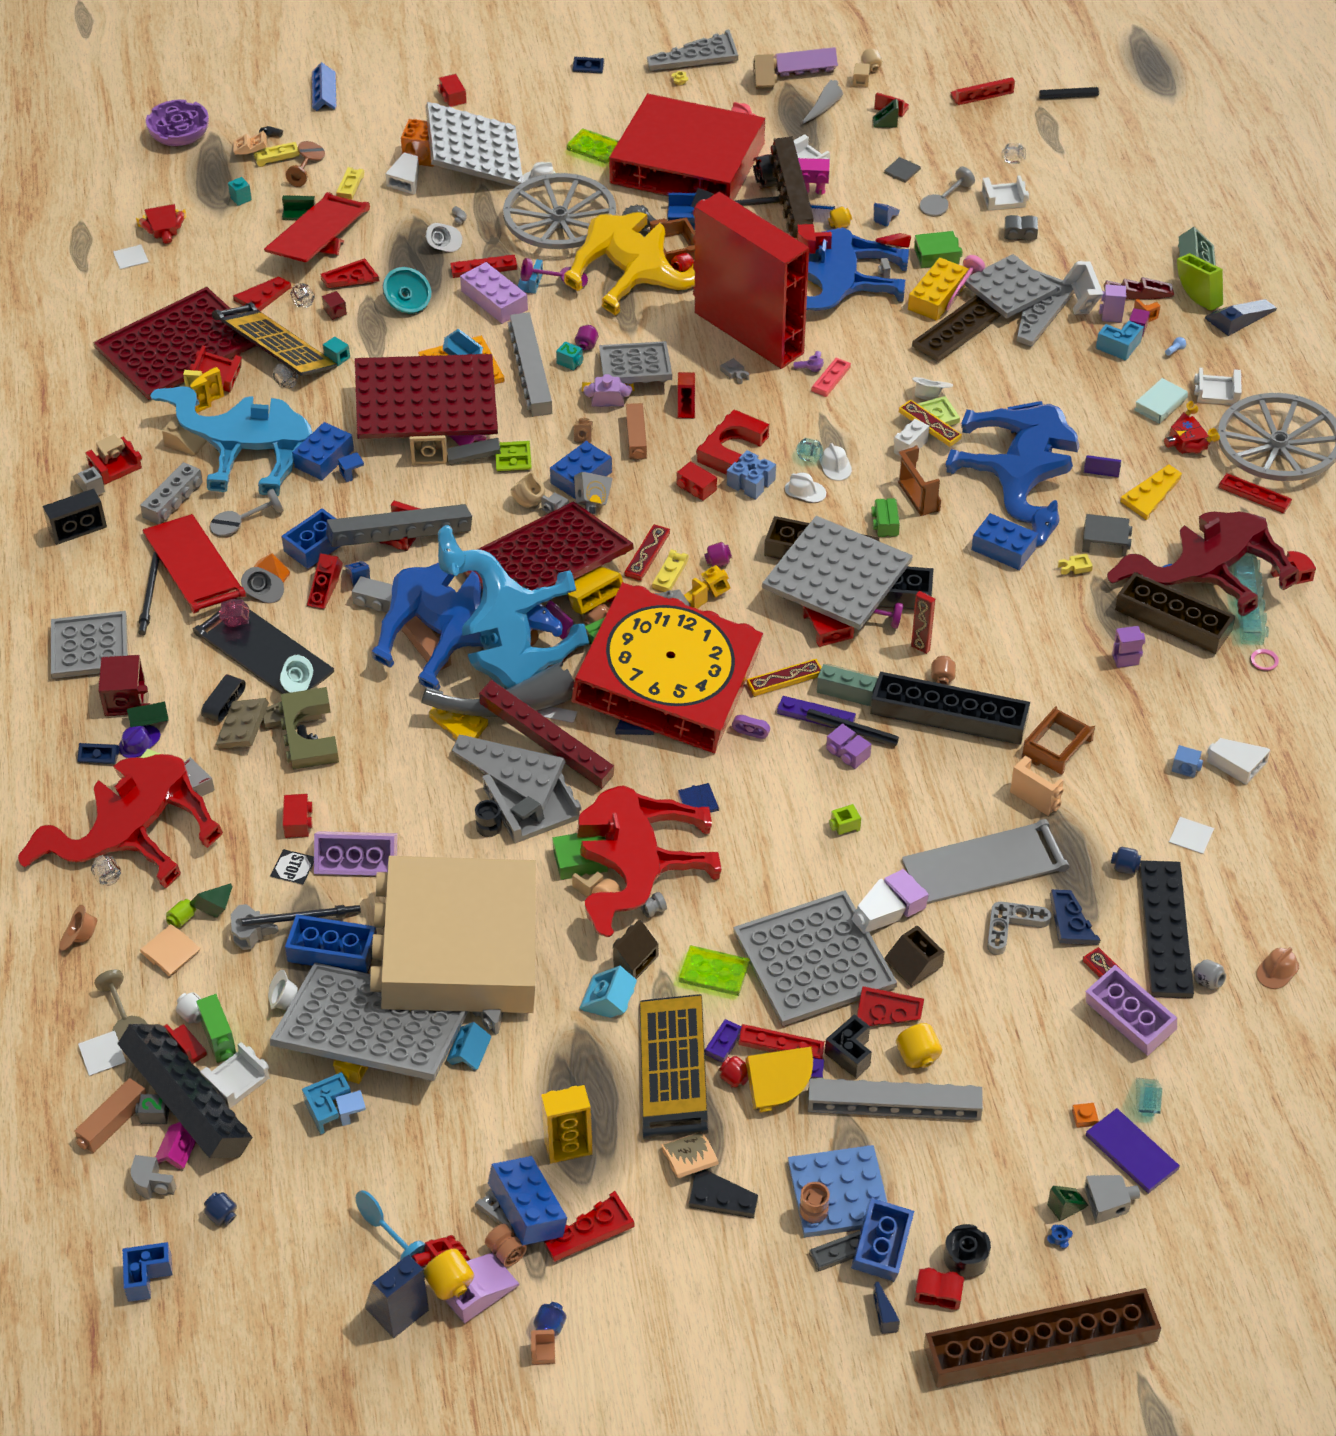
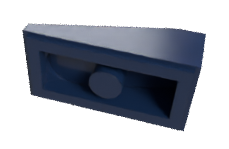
[873,1282,900,1334]

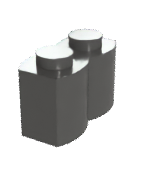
[1004,215,1038,240]

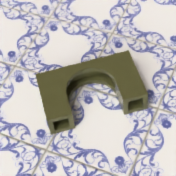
[278,687,339,770]

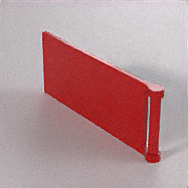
[264,192,370,263]
[143,514,246,614]

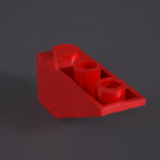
[307,553,343,609]

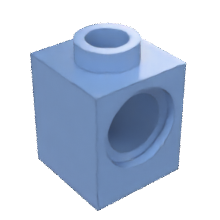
[1172,745,1203,778]

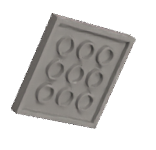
[964,254,1057,319]
[599,341,672,384]
[51,611,128,679]

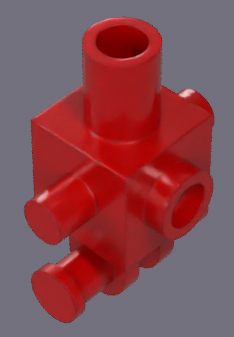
[411,1235,471,1267]

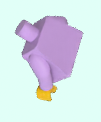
[581,374,635,407]

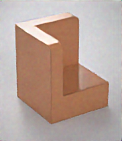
[531,1330,555,1365]

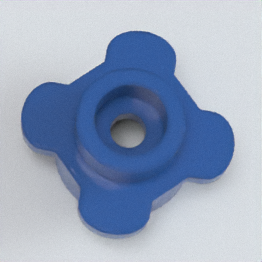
[1047,1225,1073,1249]

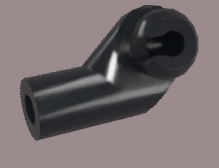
[259,126,283,137]
[297,725,318,739]

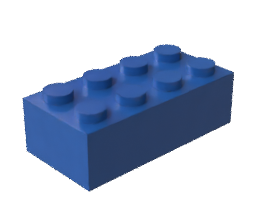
[285,915,377,974]
[488,1156,567,1246]

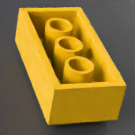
[908,258,969,321]
[541,1085,593,1164]

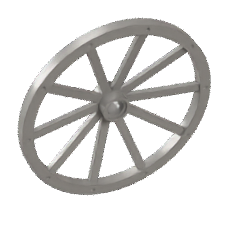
[503,173,616,249]
[1218,393,1336,481]

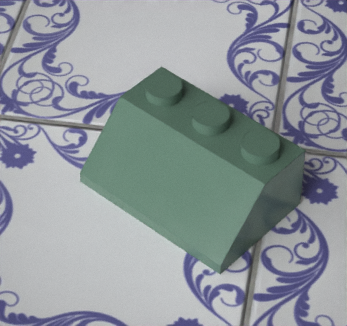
[1178,227,1216,266]
[817,664,878,706]

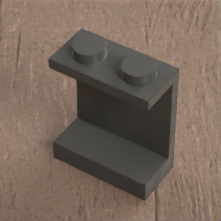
[1082,514,1132,556]

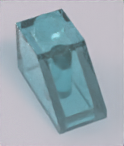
[1136,1078,1162,1116]

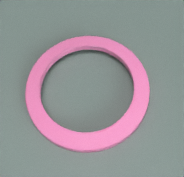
[1251,649,1279,671]

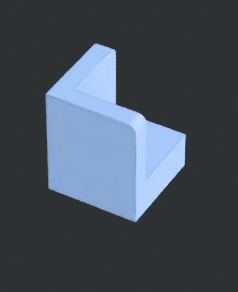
[336,1090,366,1126]

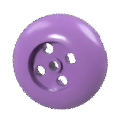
[146,100,209,146]

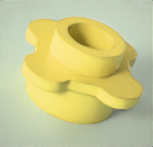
[672,71,688,85]

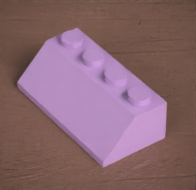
[773,47,838,77]
[314,831,397,875]

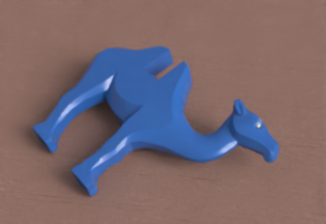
[806,228,909,311]
[946,404,1080,547]
[371,563,563,690]

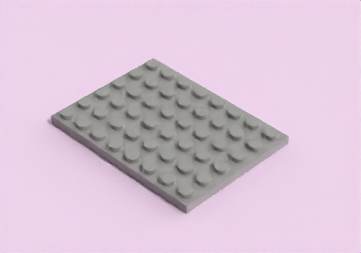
[270,963,468,1081]

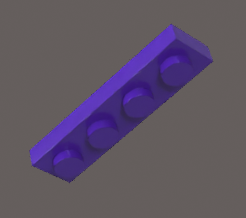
[777,696,856,728]

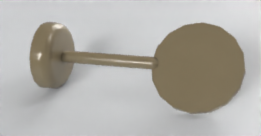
[94,969,147,1041]

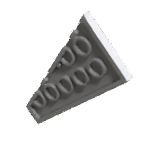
[647,29,739,71]
[1017,269,1074,347]
[452,734,565,811]

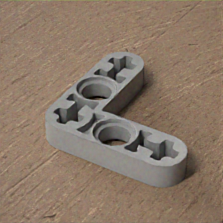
[987,902,1051,955]

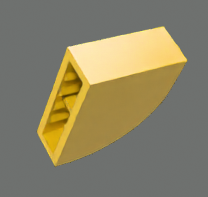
[568,566,623,614]
[745,1047,813,1112]

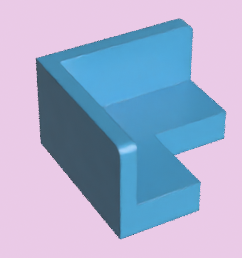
[1096,321,1144,361]
[443,329,483,355]
[302,1072,351,1135]

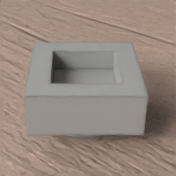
[878,258,891,279]

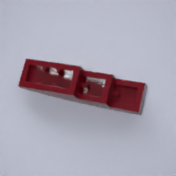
[1104,277,1174,300]

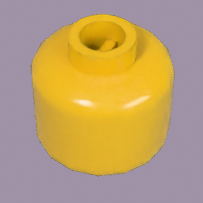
[827,206,853,229]

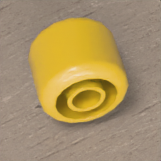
[896,1023,942,1069]
[423,1249,474,1300]

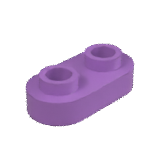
[732,715,770,739]

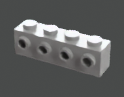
[140,462,203,524]

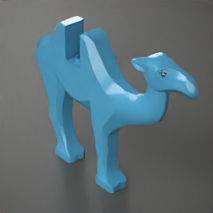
[150,387,312,496]
[438,525,589,689]

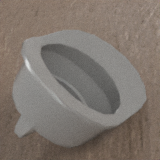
[241,567,284,603]

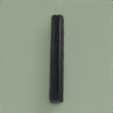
[1039,87,1099,99]

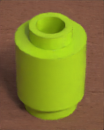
[166,899,196,928]

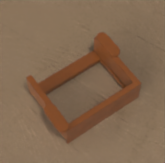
[650,218,695,264]
[898,445,941,516]
[1022,706,1095,775]

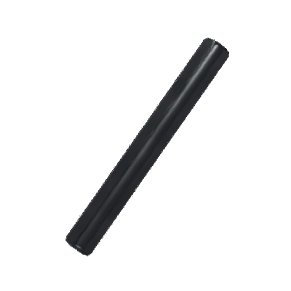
[806,709,899,746]

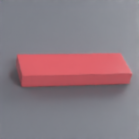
[811,358,851,397]

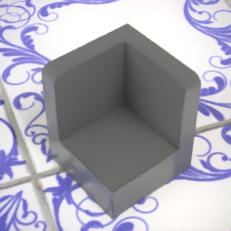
[511,796,545,824]

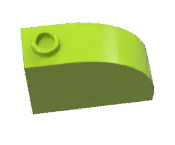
[1177,253,1223,311]

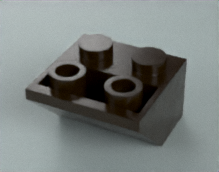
[613,920,659,979]
[885,925,945,987]

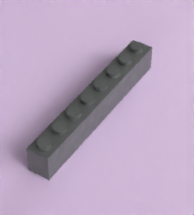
[326,504,472,547]

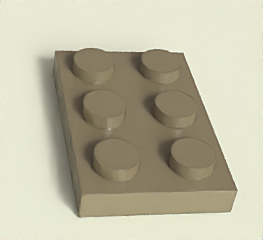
[216,698,269,749]

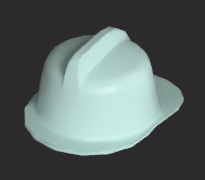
[280,655,313,693]

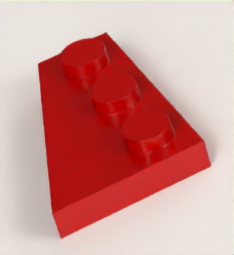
[233,276,291,312]
[857,986,924,1026]

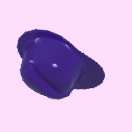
[119,725,161,758]

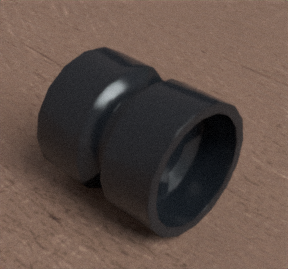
[475,800,502,837]

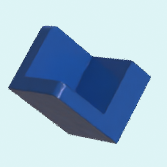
[338,452,364,483]

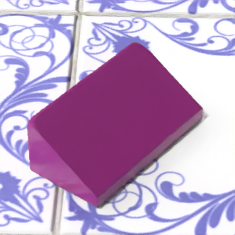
[546,600,573,639]

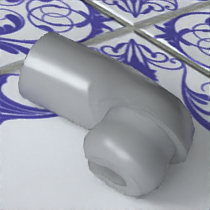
[452,206,467,225]

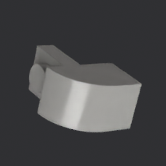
[131,1155,176,1199]

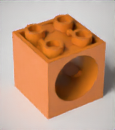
[401,119,434,167]

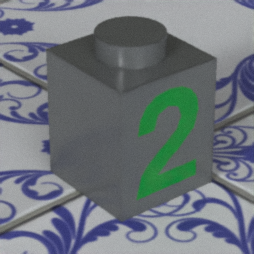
[135,1094,169,1124]

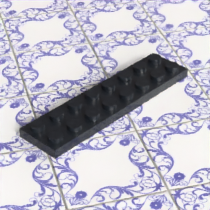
[1139,860,1194,998]

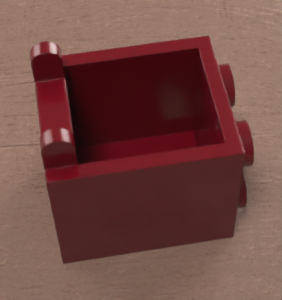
[98,655,150,716]

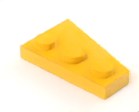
[429,707,488,740]

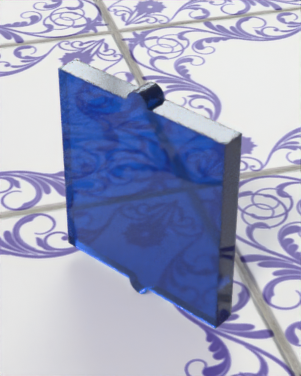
[810,203,835,210]
[678,783,719,813]

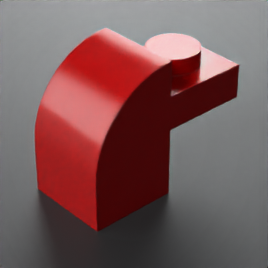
[797,224,832,254]
[1270,551,1316,584]

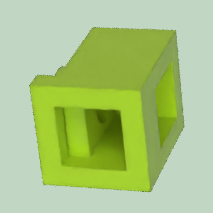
[829,804,861,835]

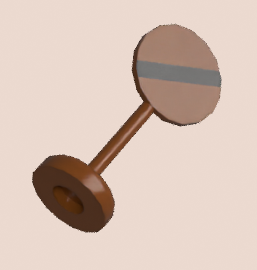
[286,141,325,187]

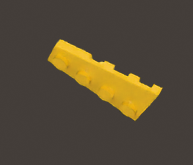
[1120,464,1182,520]

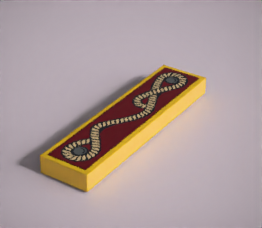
[899,400,962,447]
[747,659,822,697]

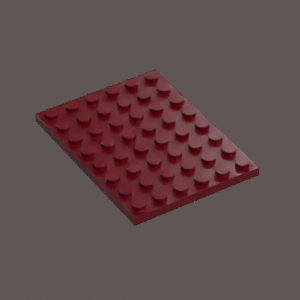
[93,287,256,400]
[355,354,498,439]
[463,501,634,591]

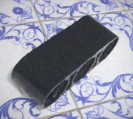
[201,674,246,722]

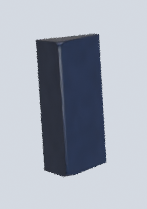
[573,57,605,73]
[77,743,120,764]

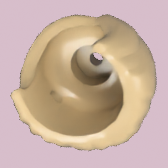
[510,472,545,507]

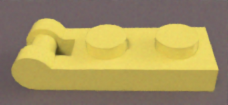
[253,142,300,167]
[336,167,364,199]
[652,549,689,592]

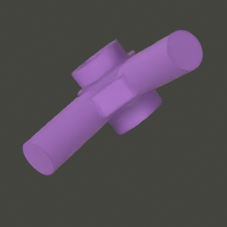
[794,351,824,372]

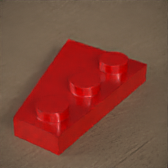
[320,258,380,288]

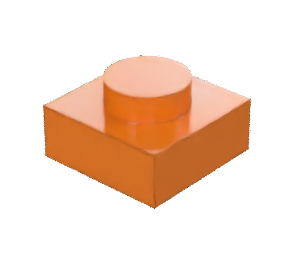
[1072,1103,1099,1128]

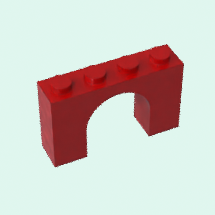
[696,409,770,475]

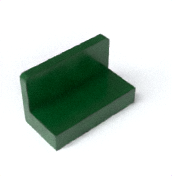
[282,195,316,220]
[127,701,169,727]

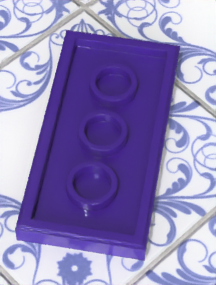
[1085,1108,1180,1194]

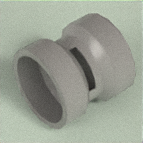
[641,892,667,918]

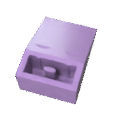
[445,1253,519,1324]

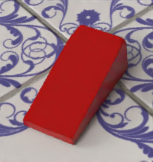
[875,233,911,248]

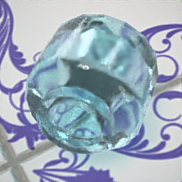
[796,438,823,462]

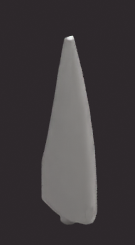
[802,80,843,123]

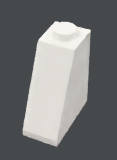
[385,152,419,195]
[1207,738,1270,785]
[852,879,906,934]

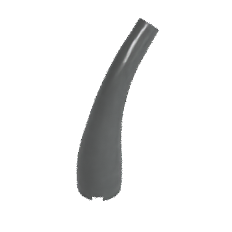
[421,662,574,717]

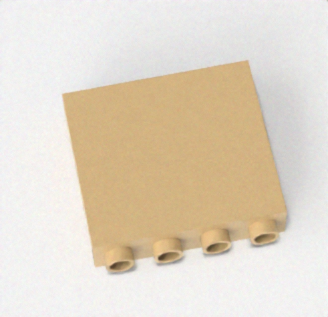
[370,856,536,1013]

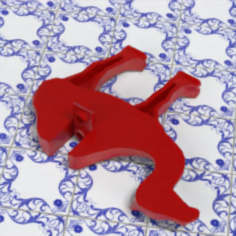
[18,754,223,888]
[577,785,722,937]

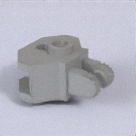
[231,904,278,950]

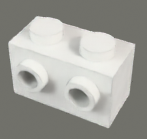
[894,419,929,456]

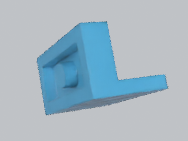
[517,259,543,294]
[446,1022,491,1070]

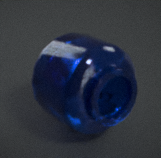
[533,1302,567,1336]

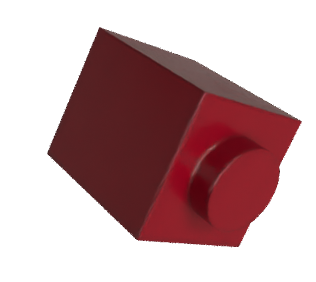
[322,291,347,320]

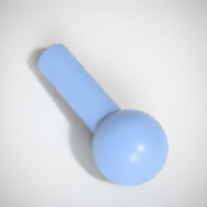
[1165,337,1187,356]

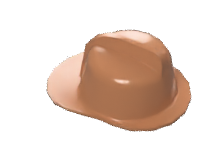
[60,905,97,951]
[1257,947,1299,989]

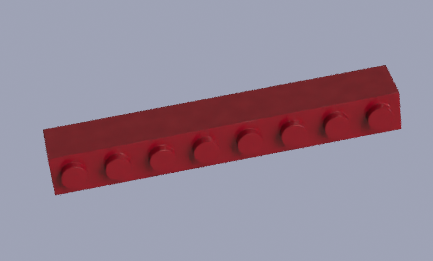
[479,680,614,789]

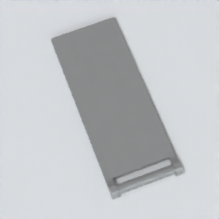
[902,819,1070,904]

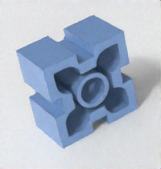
[727,450,776,500]

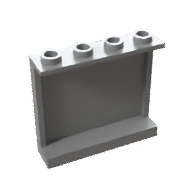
[482,753,581,844]

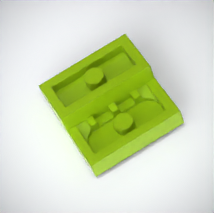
[496,441,532,471]

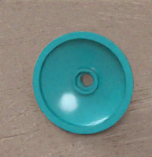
[383,267,431,314]

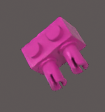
[798,158,830,194]

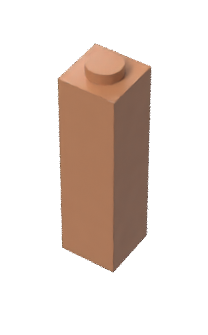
[626,403,647,459]
[402,616,451,670]
[74,1078,147,1153]

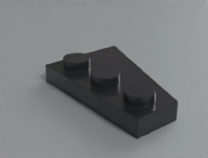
[689,1169,758,1218]

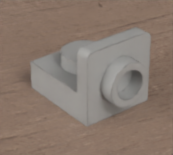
[541,493,569,513]

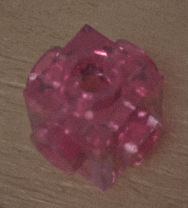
[219,599,249,627]

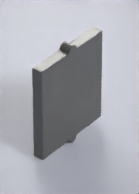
[884,157,921,183]

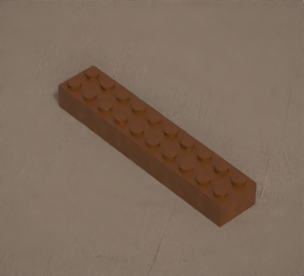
[924,1288,1161,1388]

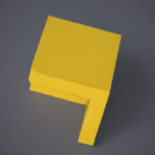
[684,578,708,609]

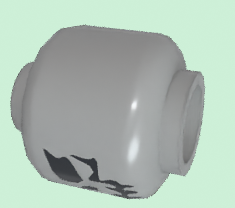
[1193,959,1226,990]

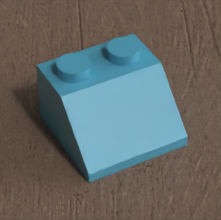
[580,966,637,1018]

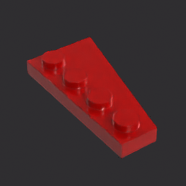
[544,1191,635,1262]

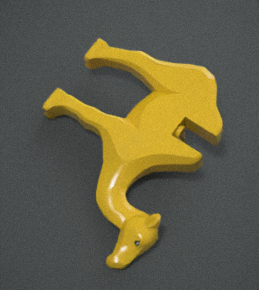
[564,212,695,315]

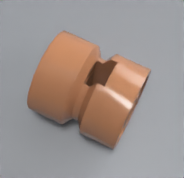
[800,1182,830,1223]
[484,1224,527,1267]

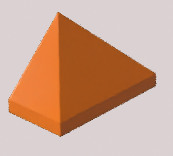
[254,553,290,582]

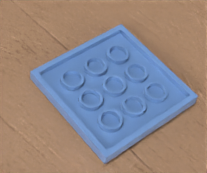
[788,1145,888,1238]

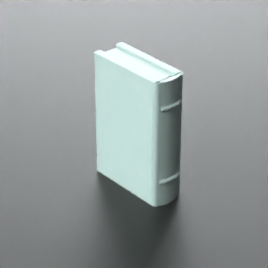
[1134,378,1188,424]

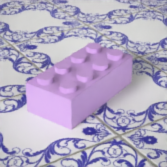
[460,262,528,324]
[1086,965,1177,1056]

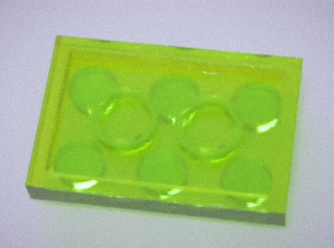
[566,128,618,164]
[679,945,750,996]

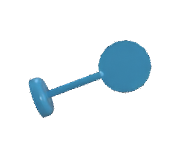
[355,1190,425,1261]

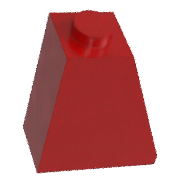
[678,372,695,418]

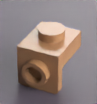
[574,418,593,442]

